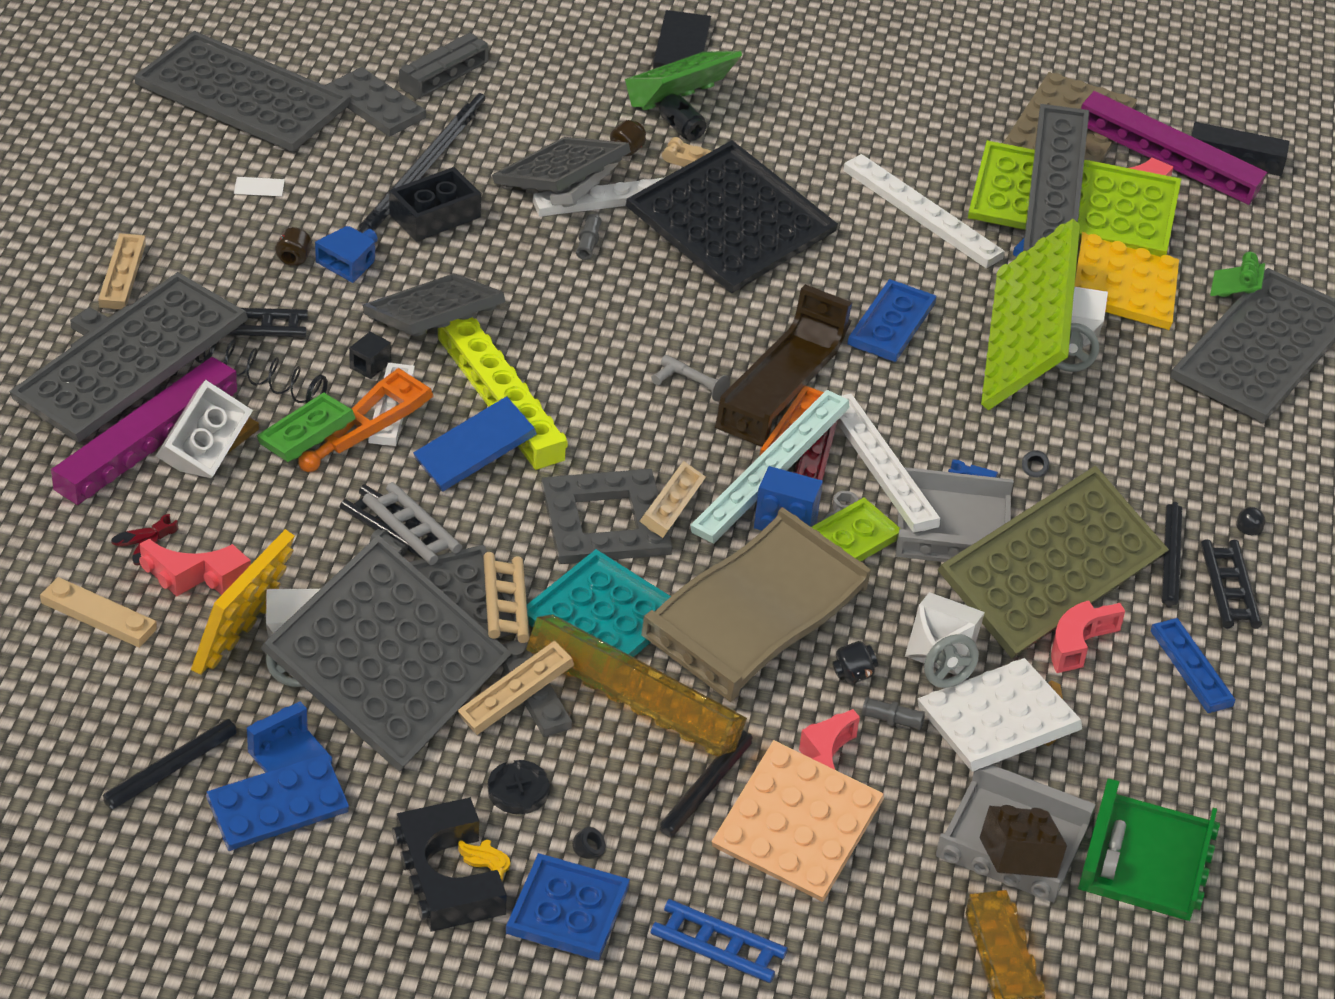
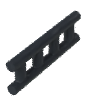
[227,308,308,337]
[340,484,438,559]
[1201,539,1262,629]

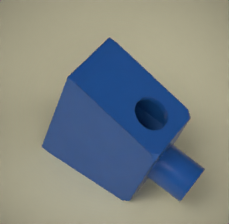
[315,226,378,283]

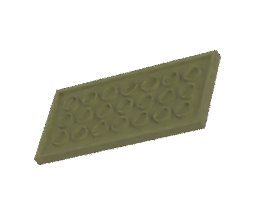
[938,465,1169,659]

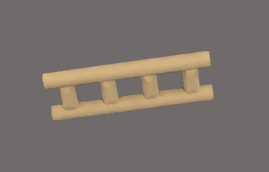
[483,552,529,643]

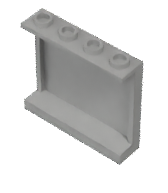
[895,467,1014,562]
[936,764,1096,903]

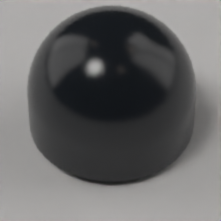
[1022,450,1049,477]
[1236,507,1265,535]
[572,827,606,859]

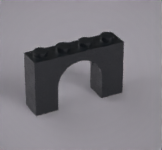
[392,797,507,932]

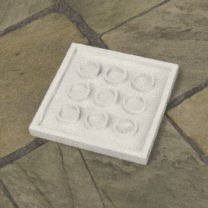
[918,658,1082,772]

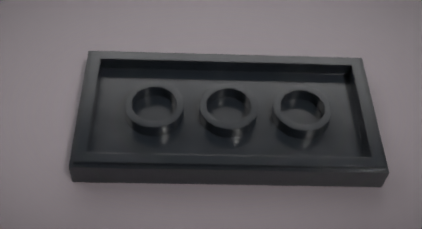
[653,10,711,69]

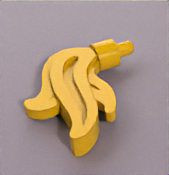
[458,840,510,881]

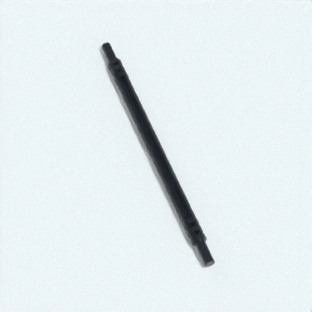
[358,93,486,233]

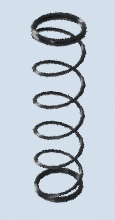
[195,339,328,403]

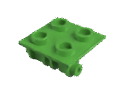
[1210,252,1265,297]

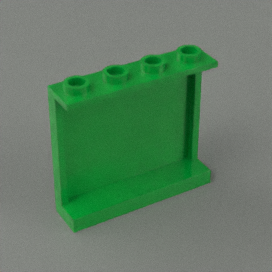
[1078,778,1220,921]

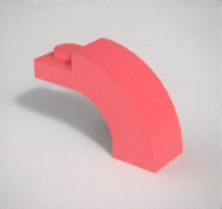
[1051,601,1125,673]

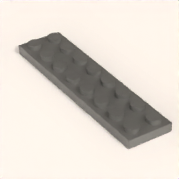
[1023,104,1089,251]

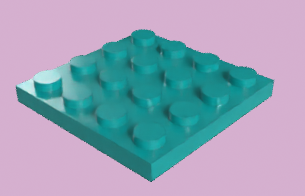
[527,549,671,677]

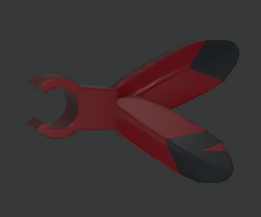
[111,514,179,565]

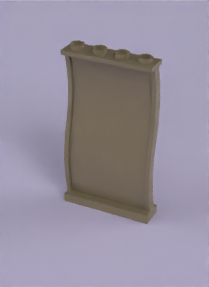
[641,507,871,702]

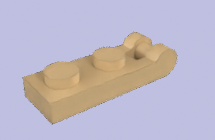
[662,137,711,167]

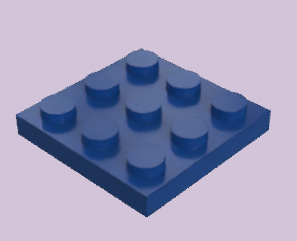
[506,853,630,961]

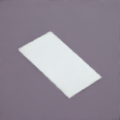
[234,177,285,196]

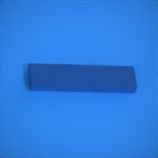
[1151,618,1236,713]

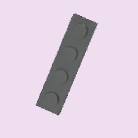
[502,640,572,737]

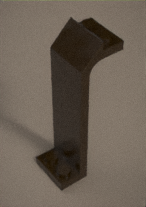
[715,284,853,447]

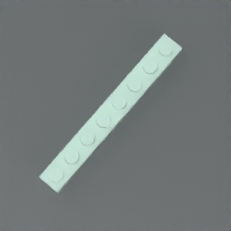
[690,390,850,544]

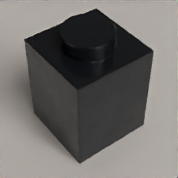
[349,332,391,379]

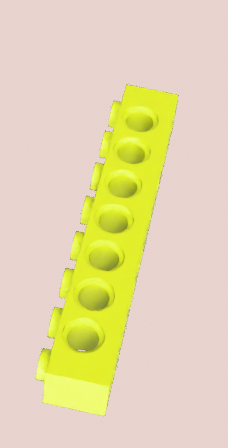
[438,317,568,470]

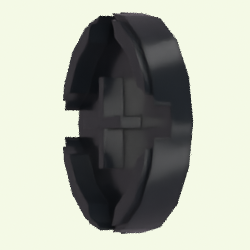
[487,760,550,814]

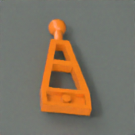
[298,368,434,472]

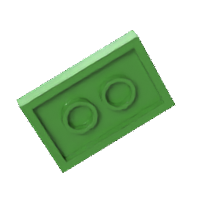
[256,393,356,462]

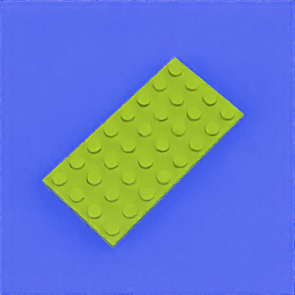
[968,140,1181,257]
[981,219,1080,410]

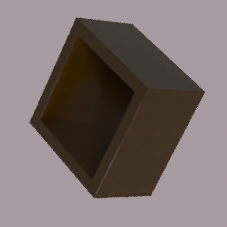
[979,805,1067,878]

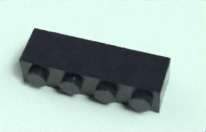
[1191,121,1290,177]

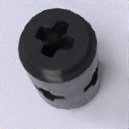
[659,94,707,141]

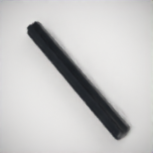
[1161,502,1182,607]
[103,719,237,809]
[660,730,753,837]

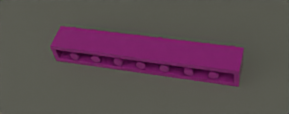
[1081,91,1267,205]
[51,357,237,506]

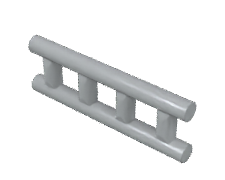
[363,482,462,565]

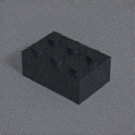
[389,167,482,242]

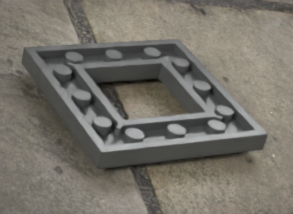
[541,469,672,564]

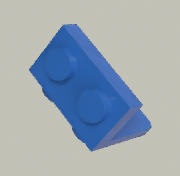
[247,701,332,773]

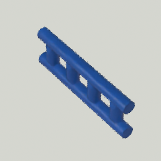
[651,899,788,983]

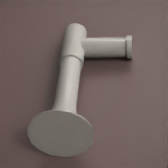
[651,355,730,401]

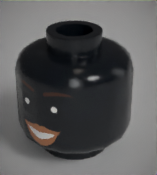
[832,641,878,684]

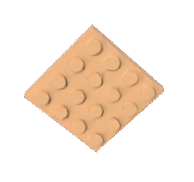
[711,740,884,902]

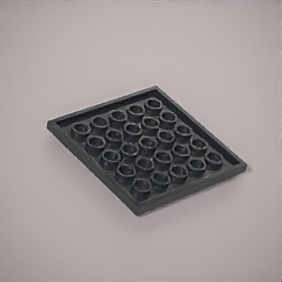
[625,140,838,293]

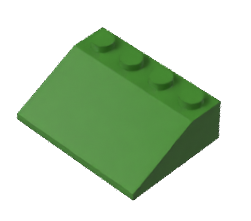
[625,51,742,110]

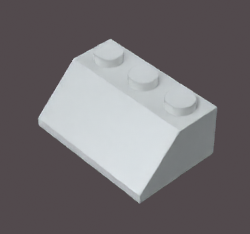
[156,380,253,478]

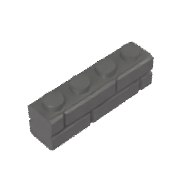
[399,32,489,100]

